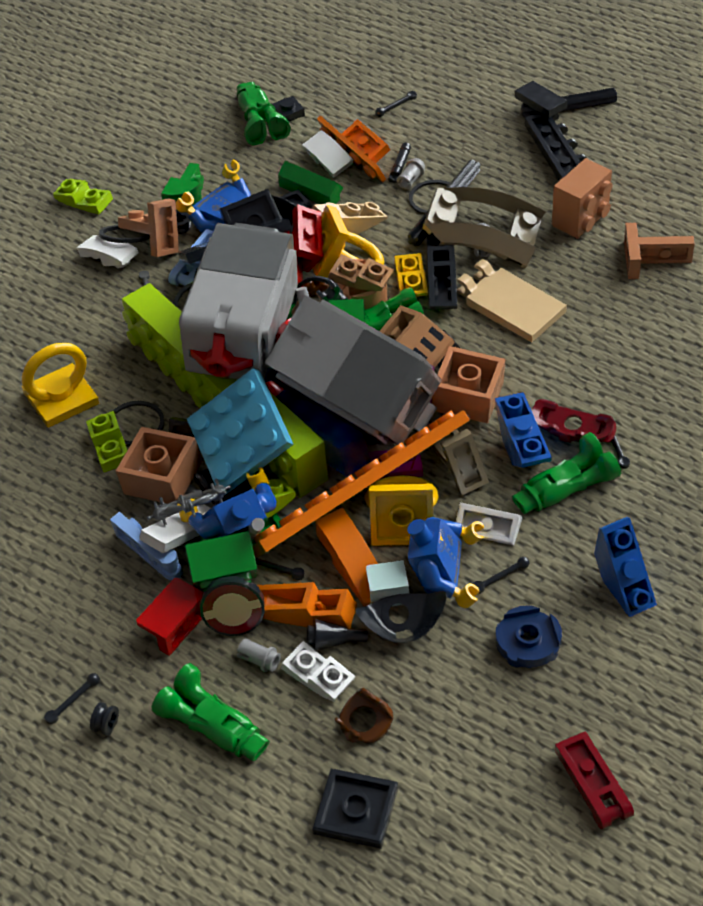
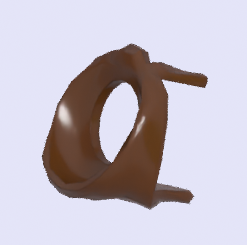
[334,688,393,743]

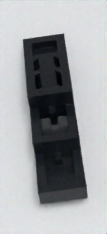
[427,233,457,310]

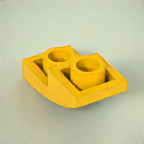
[394,253,428,297]

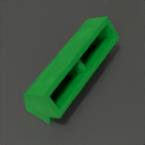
[278,161,343,204]

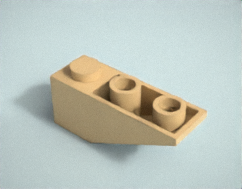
[312,202,388,235]

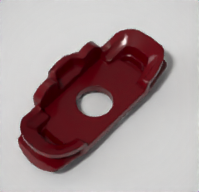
[532,399,616,443]

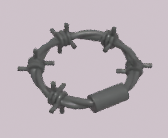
[147,479,231,526]

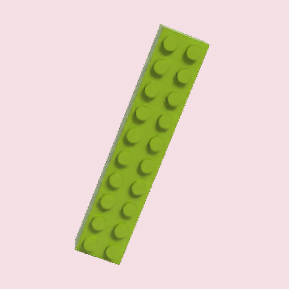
[122,283,328,498]

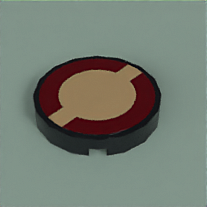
[200,576,265,636]

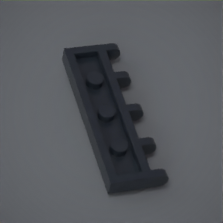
[525,113,587,181]

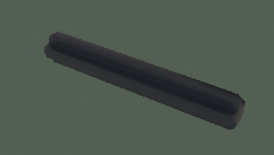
[521,88,617,118]

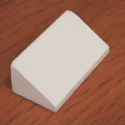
[456,502,522,546]

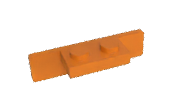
[317,116,391,183]

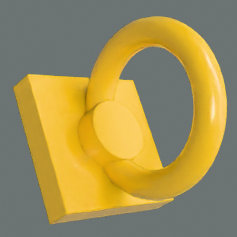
[312,205,385,278]
[22,343,100,428]
[365,475,439,546]

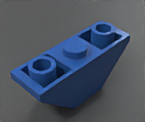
[495,392,552,468]
[594,517,657,617]

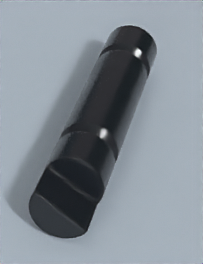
[388,142,411,183]

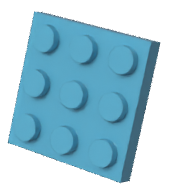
[187,368,294,495]

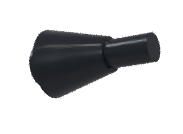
[307,618,368,651]

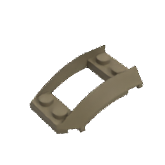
[423,187,546,268]

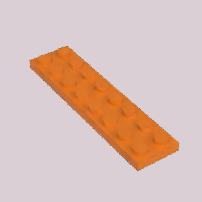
[252,410,470,558]

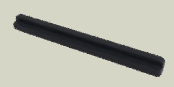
[407,159,481,247]

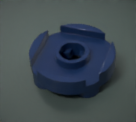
[495,606,562,668]

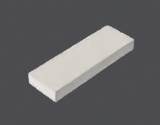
[139,504,211,553]

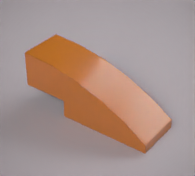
[315,508,378,607]
[257,582,357,629]

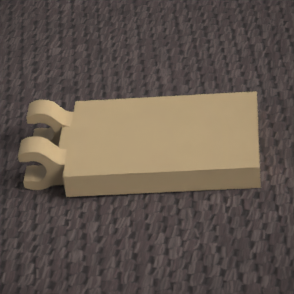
[457,259,567,343]

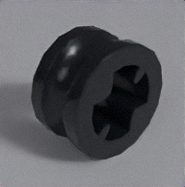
[176,210,192,234]
[90,702,119,736]

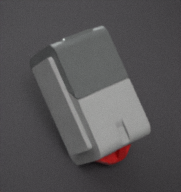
[179,223,298,380]
[264,296,442,445]

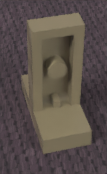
[430,429,489,496]

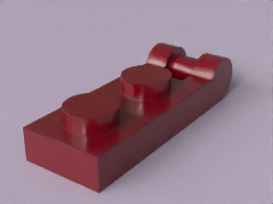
[555,731,634,830]

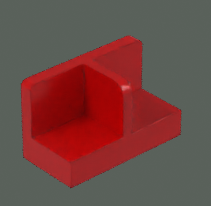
[291,204,323,272]
[136,577,204,656]

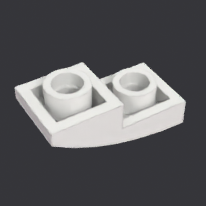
[302,130,353,178]
[77,235,139,268]
[281,641,356,702]

